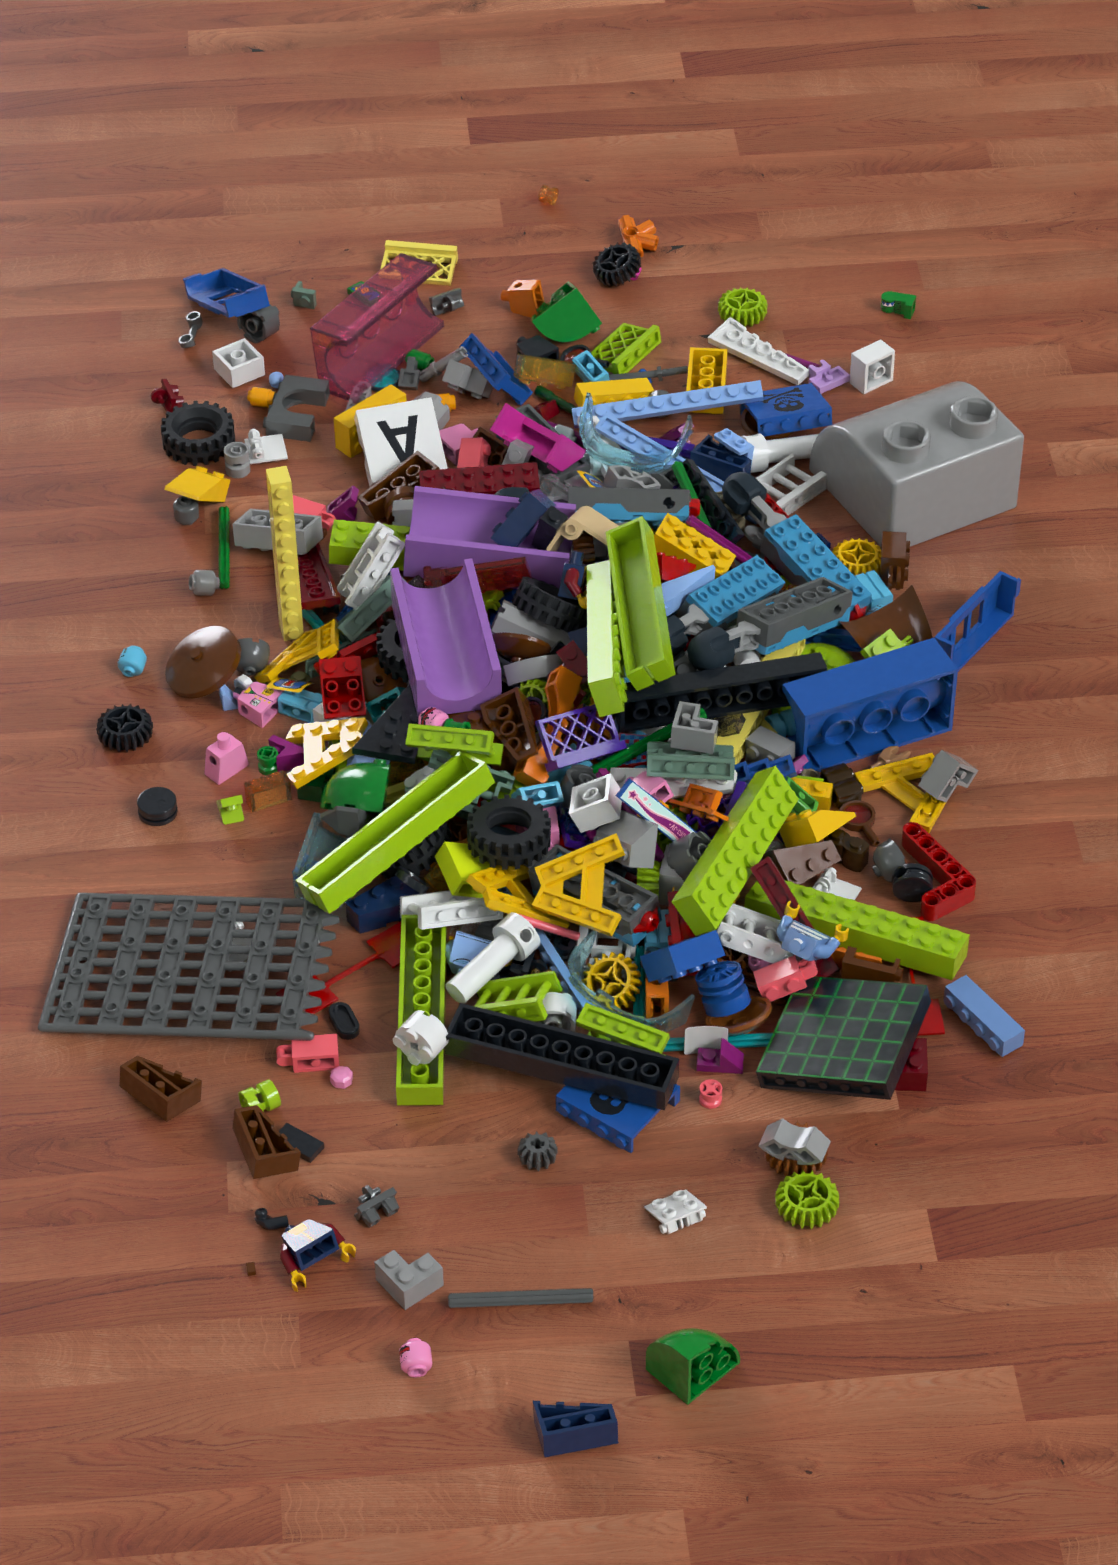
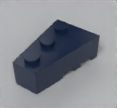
[346,875,420,934]

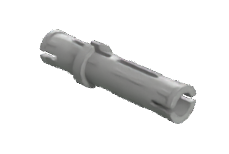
[419,346,468,383]

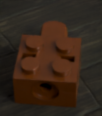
[880,531,910,590]

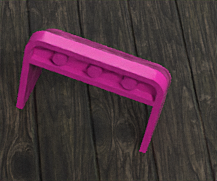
[490,403,586,473]

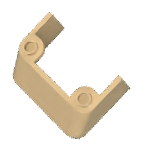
[546,506,618,552]

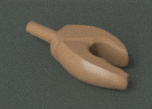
[869,746,911,769]

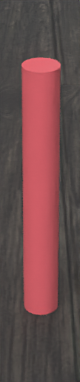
[519,914,580,941]

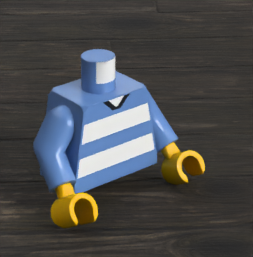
[776,901,849,961]

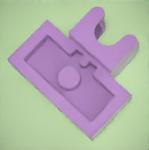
[808,360,850,394]

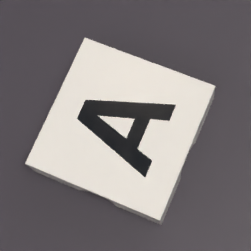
[354,397,447,487]

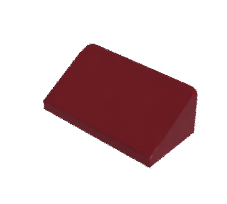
[533,399,560,421]

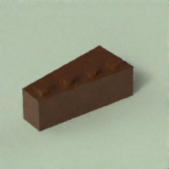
[357,450,440,521]

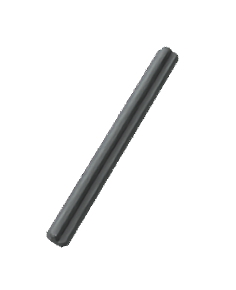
[448,1288,594,1308]

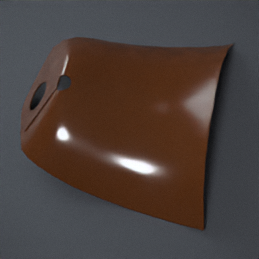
[839,585,933,649]

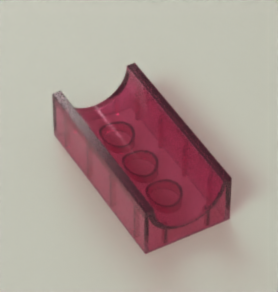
[310,253,444,403]

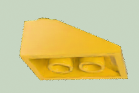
[164,466,230,502]
[779,809,856,848]

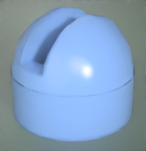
[269,372,284,388]

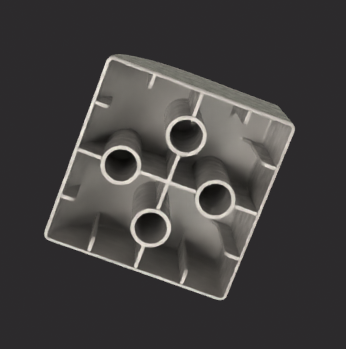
[809,381,1024,547]

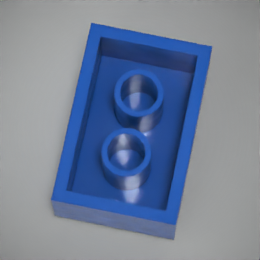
[640,930,725,984]

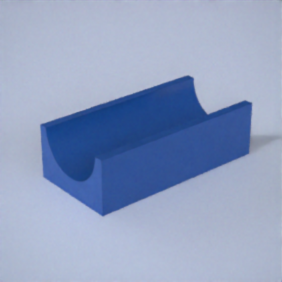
[782,638,958,772]

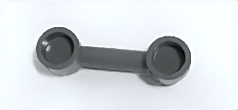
[178,311,203,348]

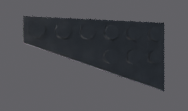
[683,459,745,544]
[352,684,418,764]

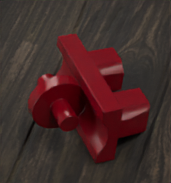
[151,379,184,413]

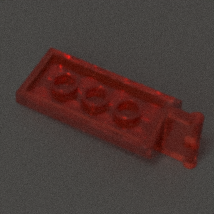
[423,557,532,593]

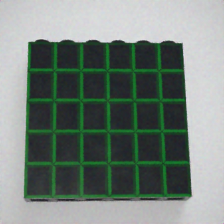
[756,976,931,1100]

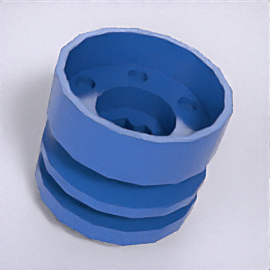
[695,961,751,1017]

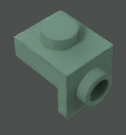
[291,281,317,309]

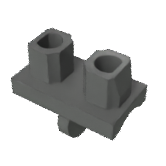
[429,288,464,316]
[354,1185,400,1228]

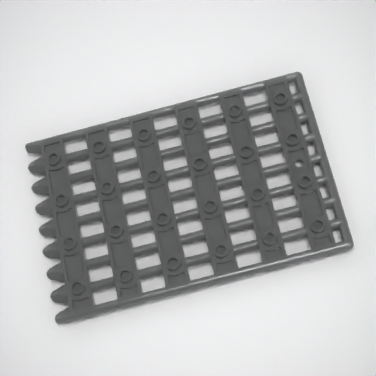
[38,893,343,1041]

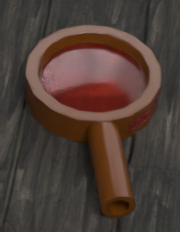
[840,800,881,847]

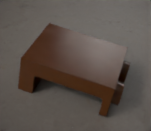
[841,946,903,983]

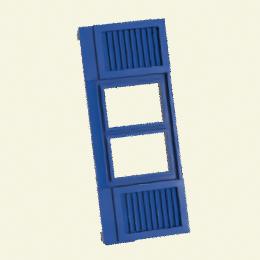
[183,268,270,318]
[934,571,1021,671]

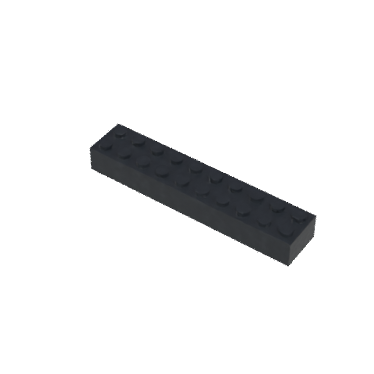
[615,652,827,733]
[445,1003,679,1111]

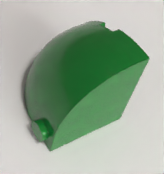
[531,281,602,342]
[320,759,391,816]
[646,1328,740,1405]

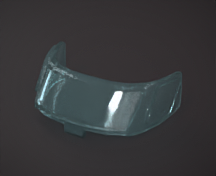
[579,392,694,472]
[568,931,695,1032]

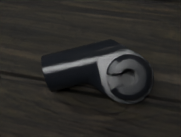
[254,1208,289,1230]

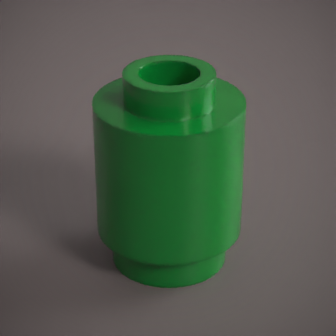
[405,349,434,371]

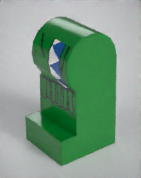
[881,291,916,319]

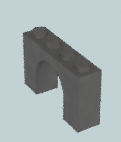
[263,375,330,442]

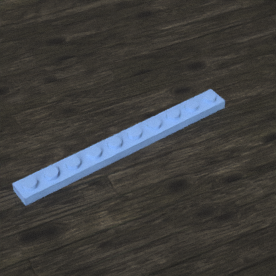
[572,380,764,428]
[595,413,757,525]
[497,886,592,1014]

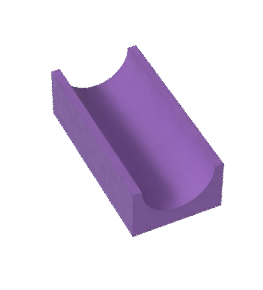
[403,486,576,589]
[390,558,502,717]

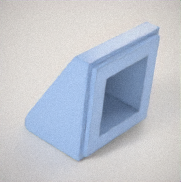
[219,684,238,711]

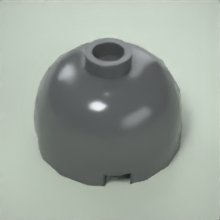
[236,638,270,676]
[871,838,906,883]

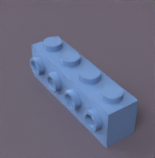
[944,975,1025,1057]

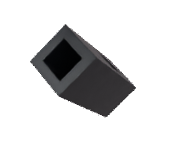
[531,505,568,551]

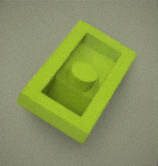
[216,795,244,825]

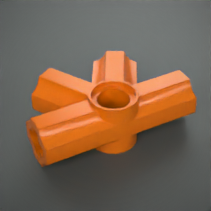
[618,215,659,257]

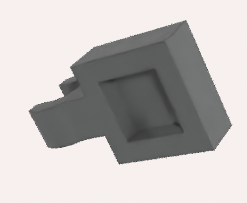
[398,356,420,390]

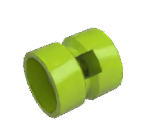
[238,1079,281,1112]

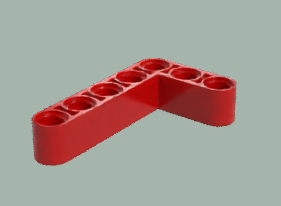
[901,822,976,921]

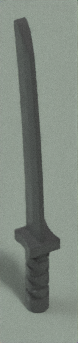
[609,366,688,381]

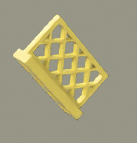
[379,240,458,286]

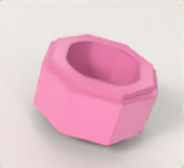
[330,1066,353,1089]

